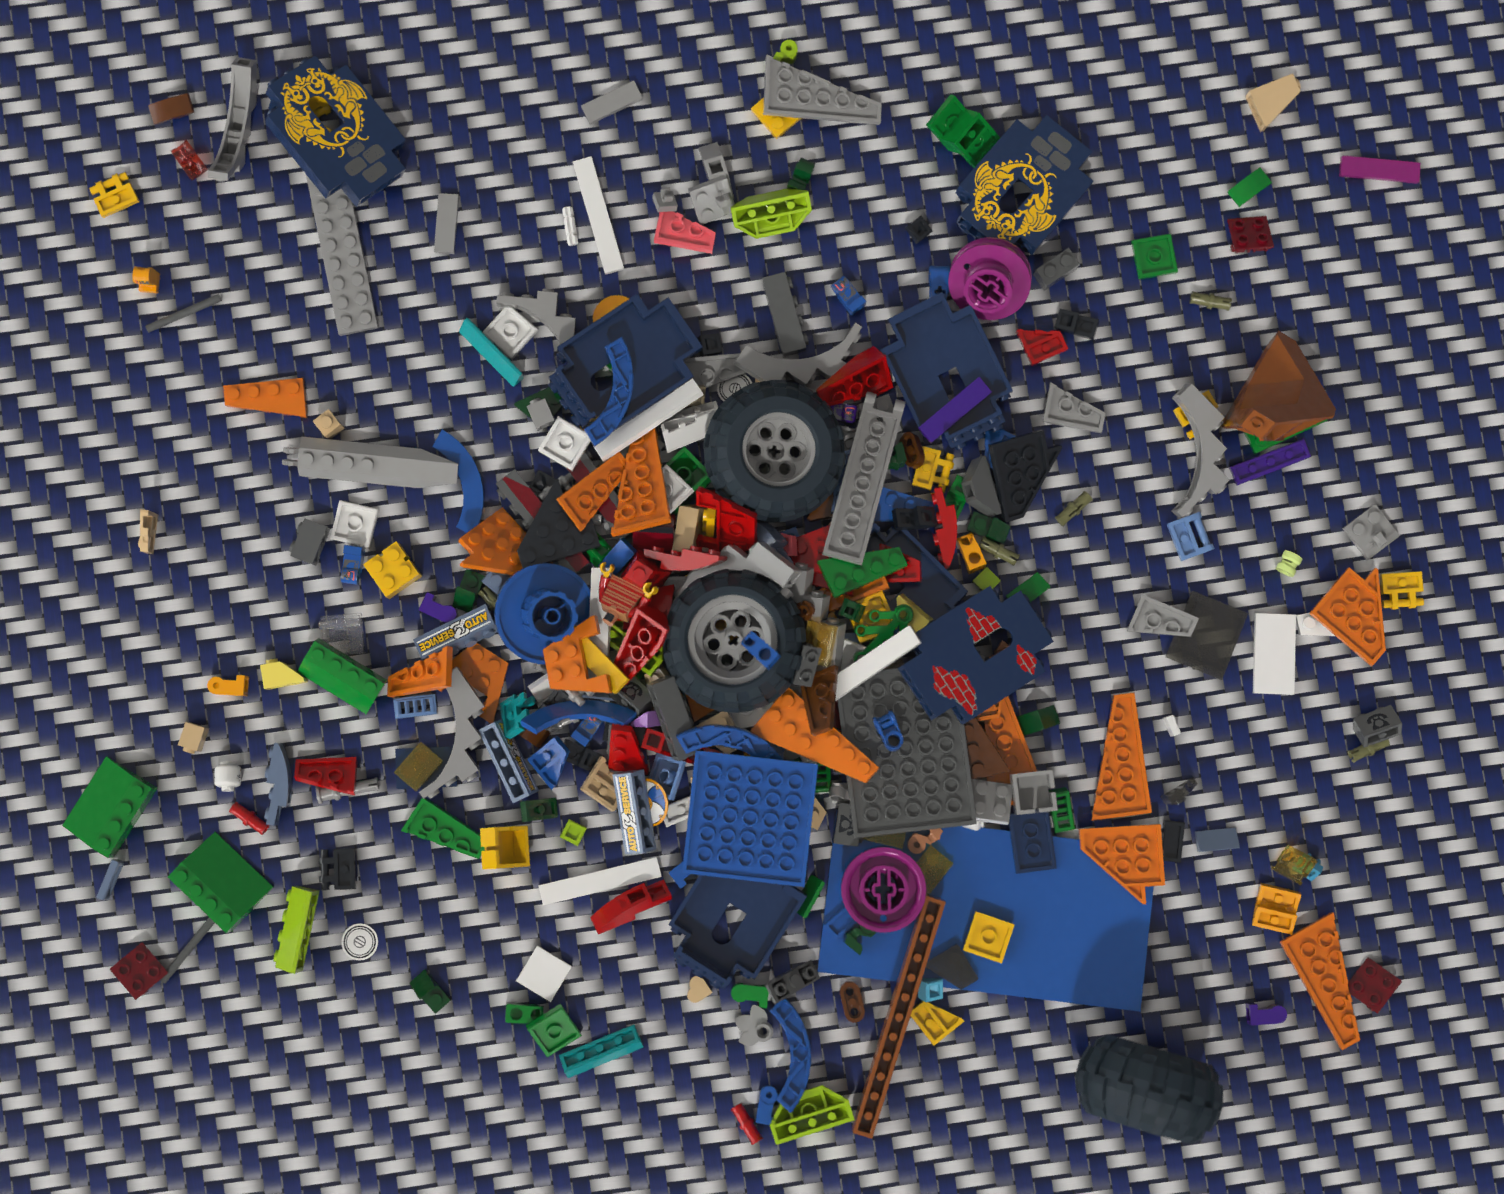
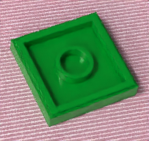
[1131,234,1178,280]
[526,1004,582,1057]

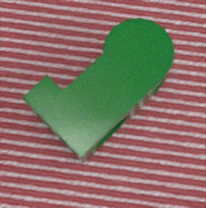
[731,983,769,1008]
[505,1002,544,1024]

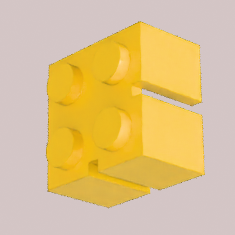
[363,541,422,599]
[480,826,530,870]

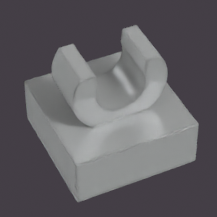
[652,187,678,212]

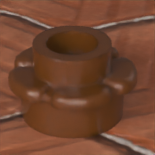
[797,600,815,621]

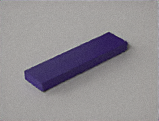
[918,377,992,443]
[1229,439,1311,486]

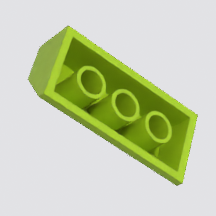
[273,886,320,974]

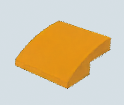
[1252,883,1301,935]

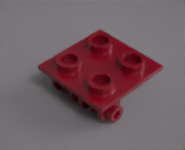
[1227,216,1274,254]
[110,942,168,1000]
[1348,957,1402,1014]

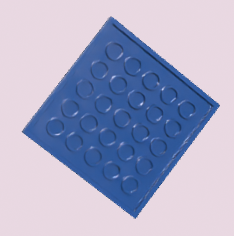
[682,750,818,887]

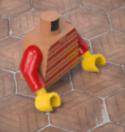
[599,562,658,626]

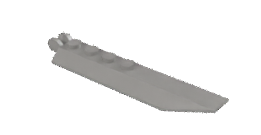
[282,436,458,488]

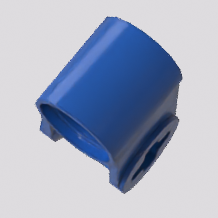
[929,266,950,299]
[872,710,903,752]

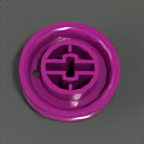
[948,237,1032,320]
[841,847,926,933]

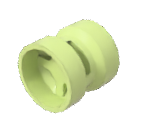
[1275,550,1303,577]

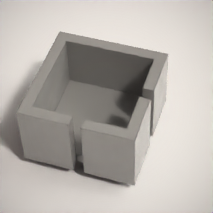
[1009,770,1058,815]

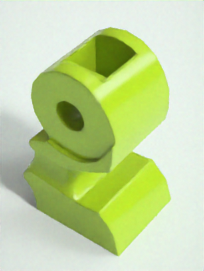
[773,40,798,64]

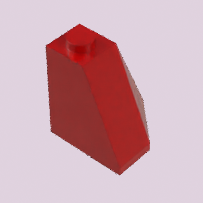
[620,549,672,590]

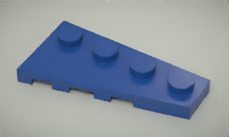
[874,487,939,522]

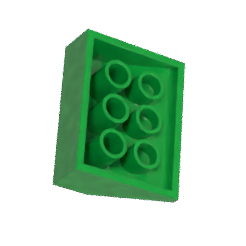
[62,756,158,858]
[168,832,274,933]

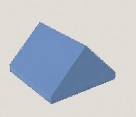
[649,753,687,801]

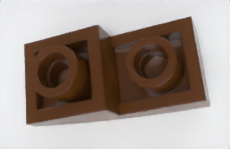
[148,93,195,125]

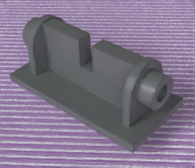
[792,643,822,687]

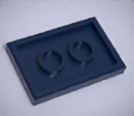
[395,746,458,789]
[1009,809,1057,874]

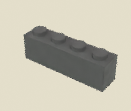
[762,272,809,357]
[646,675,700,761]

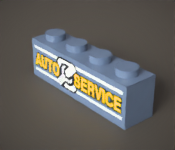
[413,604,498,661]
[478,719,539,803]
[612,769,656,855]

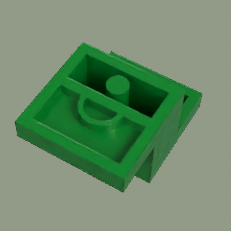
[926,94,1000,168]

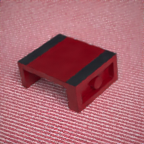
[633,515,675,563]

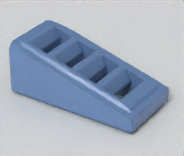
[393,694,438,719]

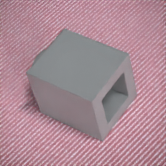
[527,398,555,431]

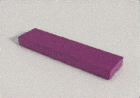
[1339,155,1421,184]

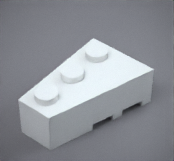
[660,401,718,453]

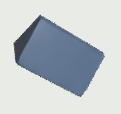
[1195,828,1240,852]

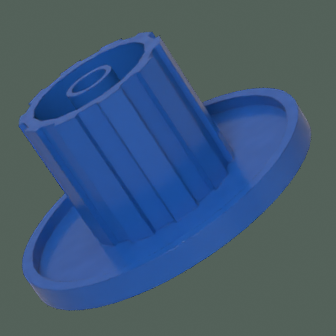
[494,563,590,664]

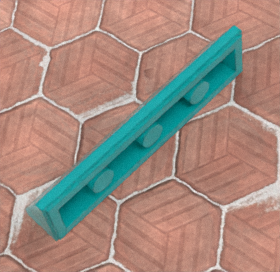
[459,318,524,387]
[559,1024,644,1078]

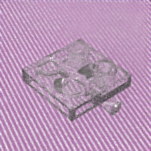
[318,613,365,655]

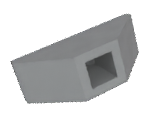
[698,142,734,199]

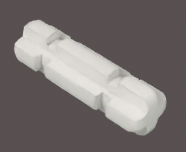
[562,207,578,246]

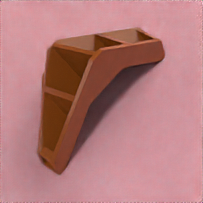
[1221,331,1336,441]

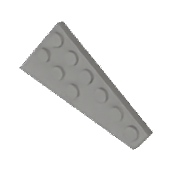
[763,55,881,125]

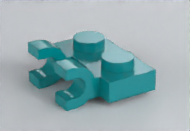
[500,692,536,739]

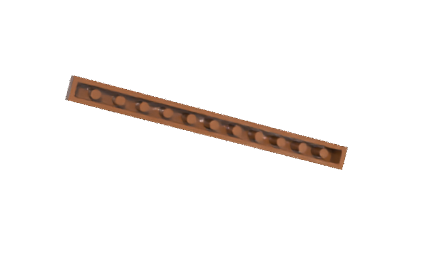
[851,894,946,1139]

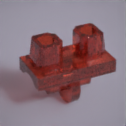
[171,140,208,181]

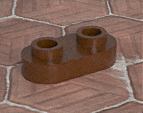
[899,432,925,469]
[839,981,865,1023]

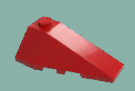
[816,346,893,406]
[614,605,669,687]

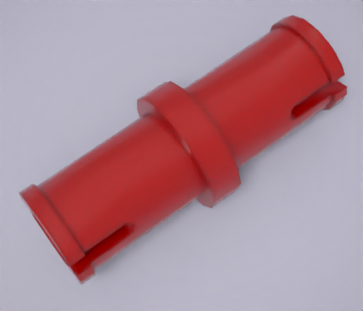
[229,802,270,835]
[731,1102,763,1145]

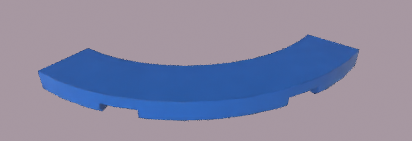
[584,337,634,447]
[432,430,484,533]
[521,700,637,734]
[676,724,783,760]
[770,998,811,1113]

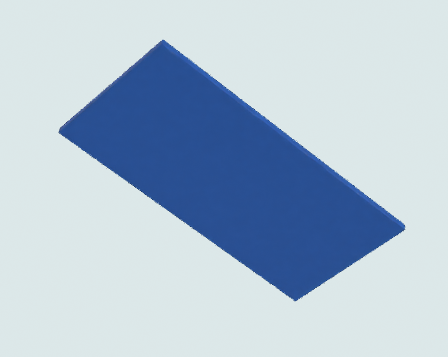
[817,810,1154,1012]

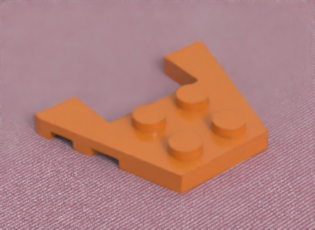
[543,615,613,693]
[438,643,509,723]

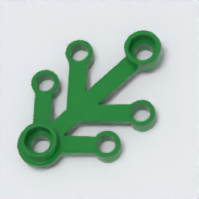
[853,604,913,664]

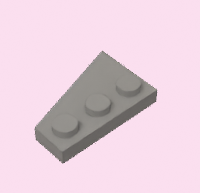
[1042,382,1106,434]

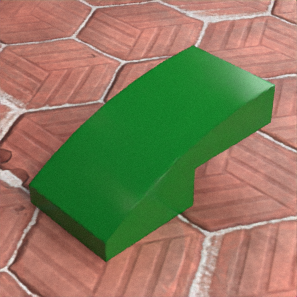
[1227,167,1272,207]
[945,474,966,519]

